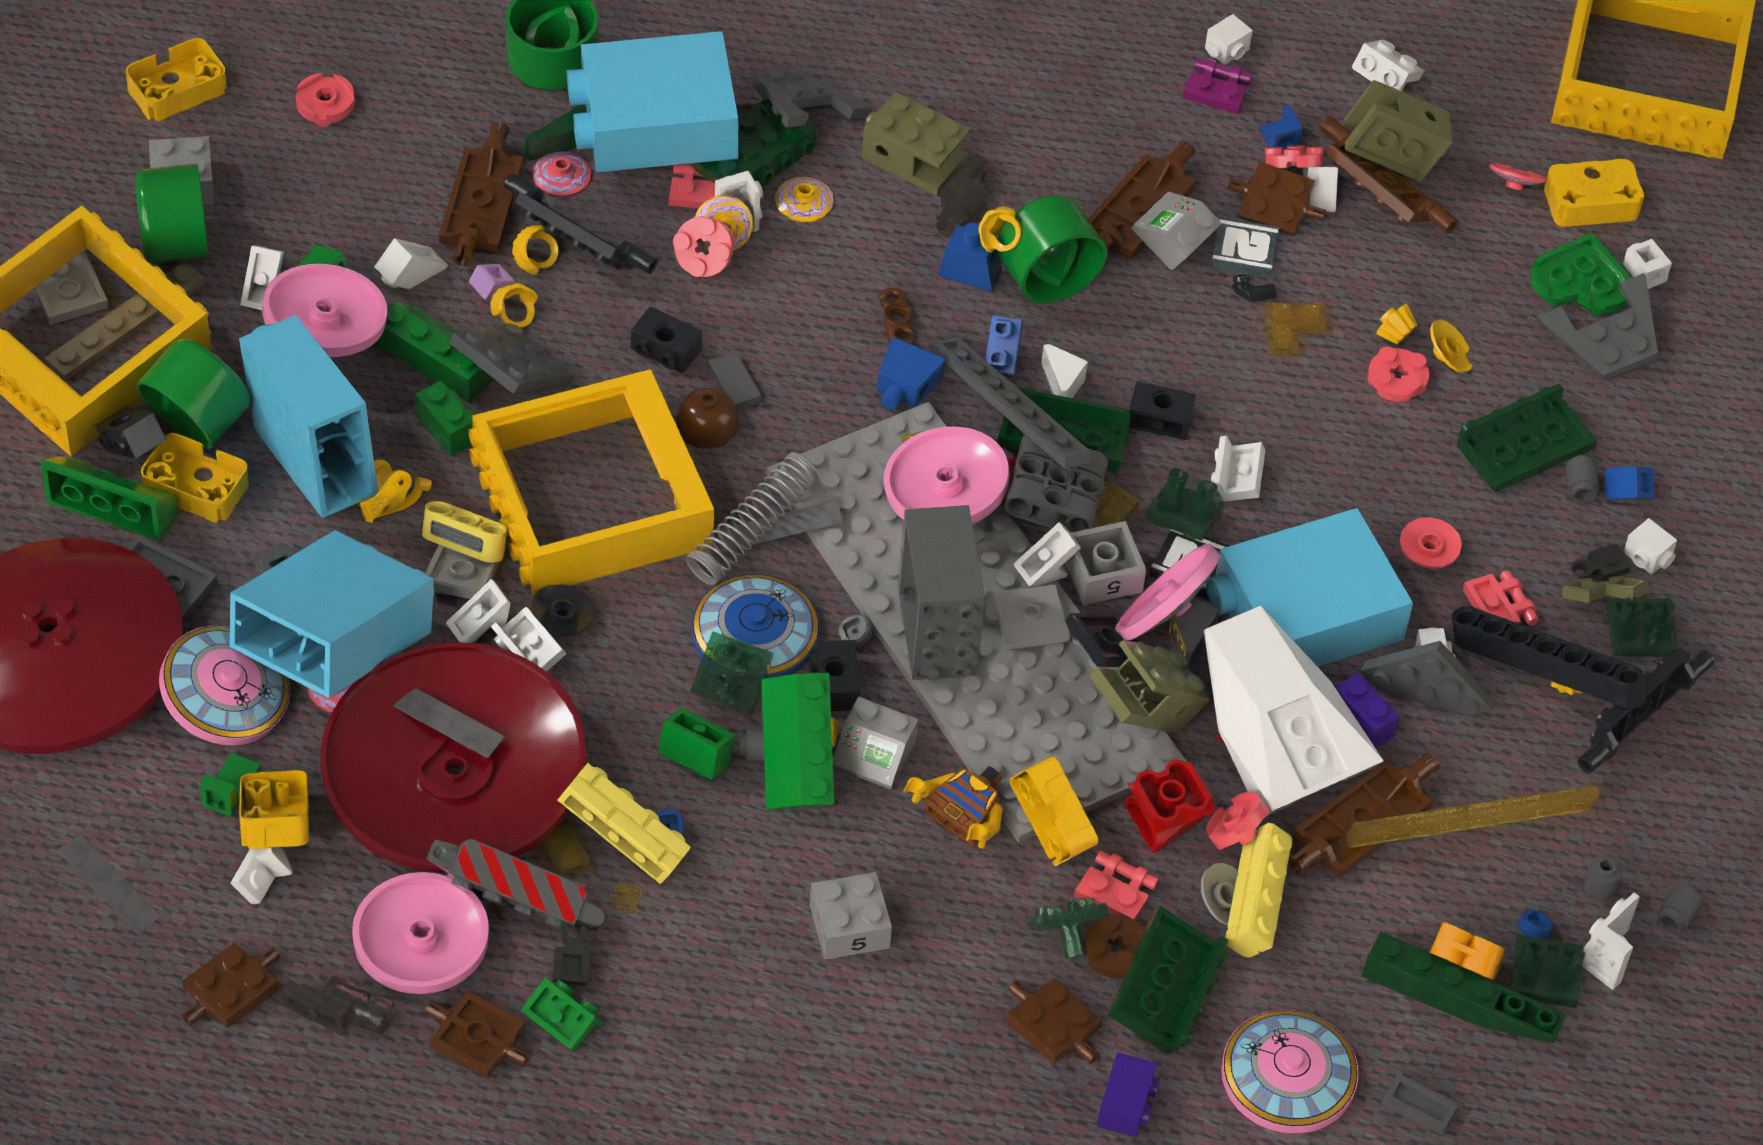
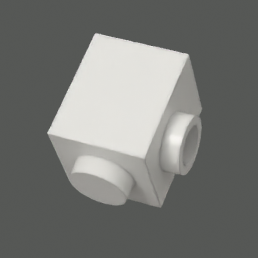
[1205,14,1253,65]
[1623,518,1677,575]

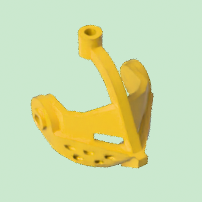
[359,459,432,523]

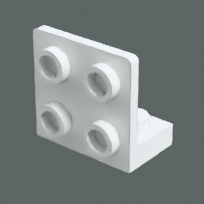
[1582,892,1640,990]

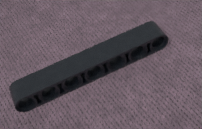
[1451,606,1646,709]

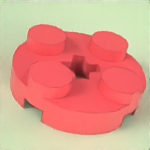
[296,73,355,127]
[1265,145,1324,168]
[673,216,735,277]
[1367,346,1429,402]
[1206,791,1270,850]

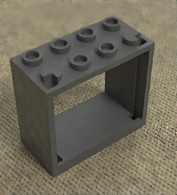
[897,505,985,680]

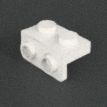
[1352,40,1425,91]
[715,171,763,232]
[1211,436,1265,502]
[491,607,567,672]

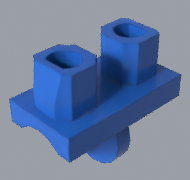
[985,316,1023,375]

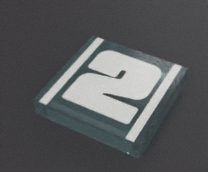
[1211,217,1279,278]

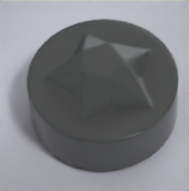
[839,614,873,648]

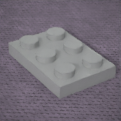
[34,250,108,325]

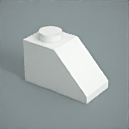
[374,238,448,289]

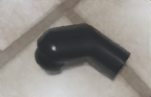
[1232,274,1276,302]

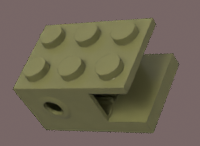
[1343,80,1452,182]
[862,91,971,196]
[1089,640,1211,734]

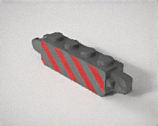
[426,839,606,930]

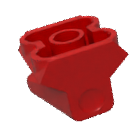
[1124,760,1215,853]

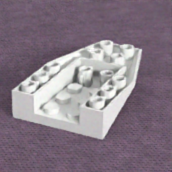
[1204,606,1384,816]

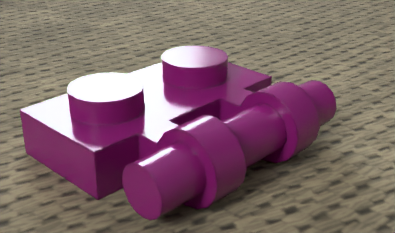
[1183,58,1252,114]

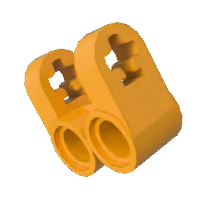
[1430,922,1506,981]

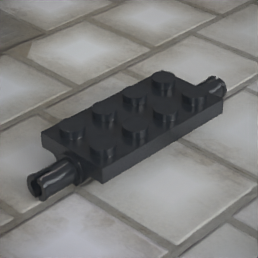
[504,173,659,274]
[1577,648,1715,774]

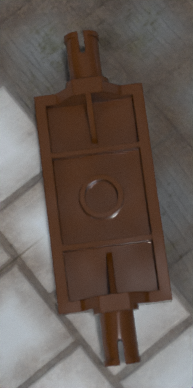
[1320,117,1459,234]
[439,122,523,267]
[1088,140,1196,259]
[1288,752,1440,879]

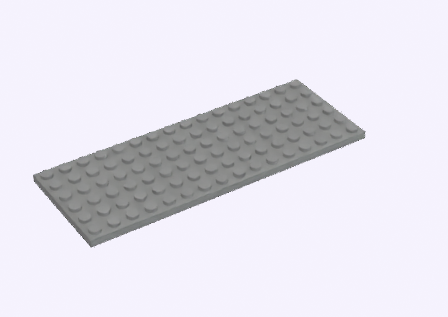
[766,402,1187,843]

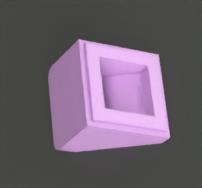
[469,264,516,300]

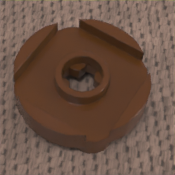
[1083,913,1146,979]

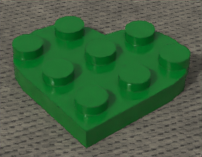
[1529,233,1630,316]

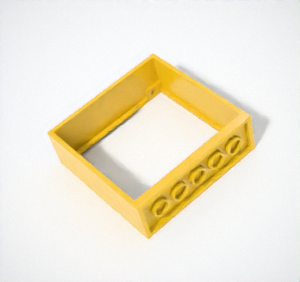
[1551,0,1756,159]
[0,205,211,457]
[469,369,714,596]

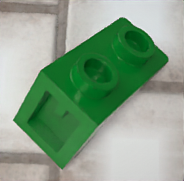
[199,753,260,817]

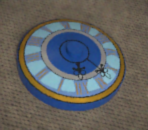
[692,574,820,684]

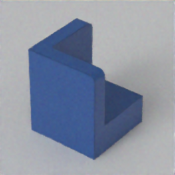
[1260,104,1303,151]
[1605,467,1654,499]

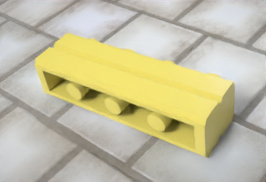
[558,763,691,884]
[1225,823,1292,958]

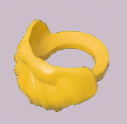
[978,206,1022,253]
[512,225,559,275]
[490,283,538,328]

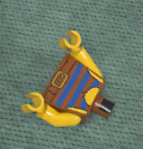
[903,766,1003,849]

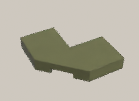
[1562,576,1649,603]

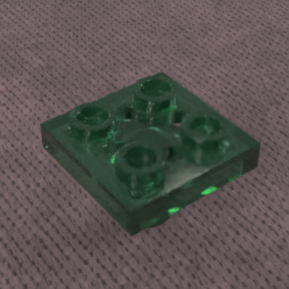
[1026,897,1109,958]

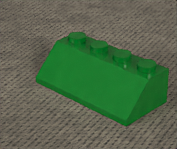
[375,302,494,403]
[41,456,178,542]
[761,673,834,810]

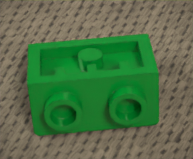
[520,978,605,1052]

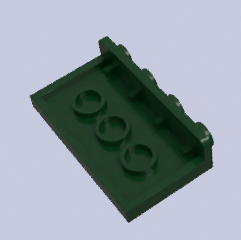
[689,100,816,187]
[1456,384,1597,493]
[997,387,1131,471]
[1107,906,1228,1054]

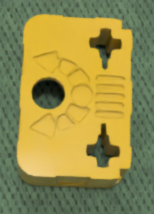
[126,38,227,121]
[1544,159,1644,227]
[141,433,249,523]
[1010,756,1098,866]
[239,770,309,849]

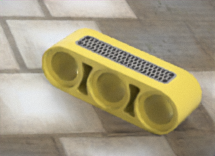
[422,501,507,563]

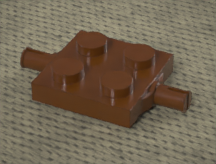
[1227,161,1326,236]
[181,942,280,1028]
[1006,978,1102,1064]
[425,991,531,1079]

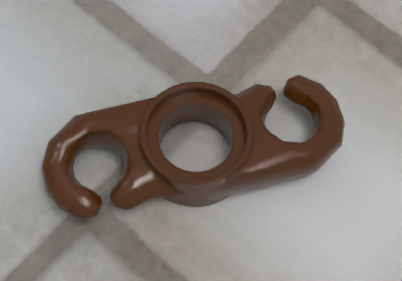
[879,288,916,345]

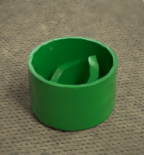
[505,0,598,91]
[135,163,209,264]
[997,195,1107,304]
[136,338,251,450]

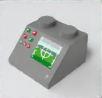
[1131,192,1222,270]
[833,697,919,789]

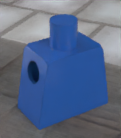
[938,223,1002,292]
[877,337,945,410]

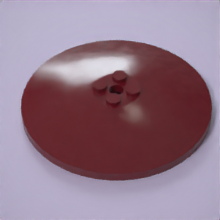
[0,538,185,754]
[320,642,586,873]

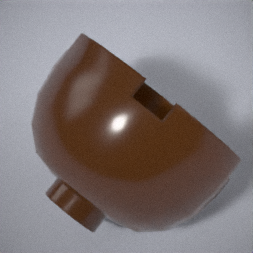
[677,387,738,449]

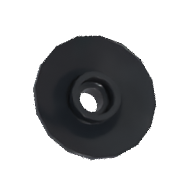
[531,584,595,636]

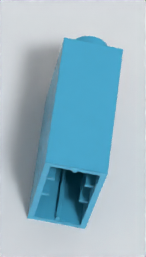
[567,31,738,173]
[239,315,378,518]
[1206,508,1413,667]
[230,530,434,698]

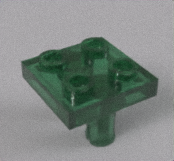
[1144,468,1226,541]
[1606,597,1678,657]
[690,631,774,715]
[1510,934,1583,1008]

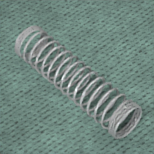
[686,452,819,586]

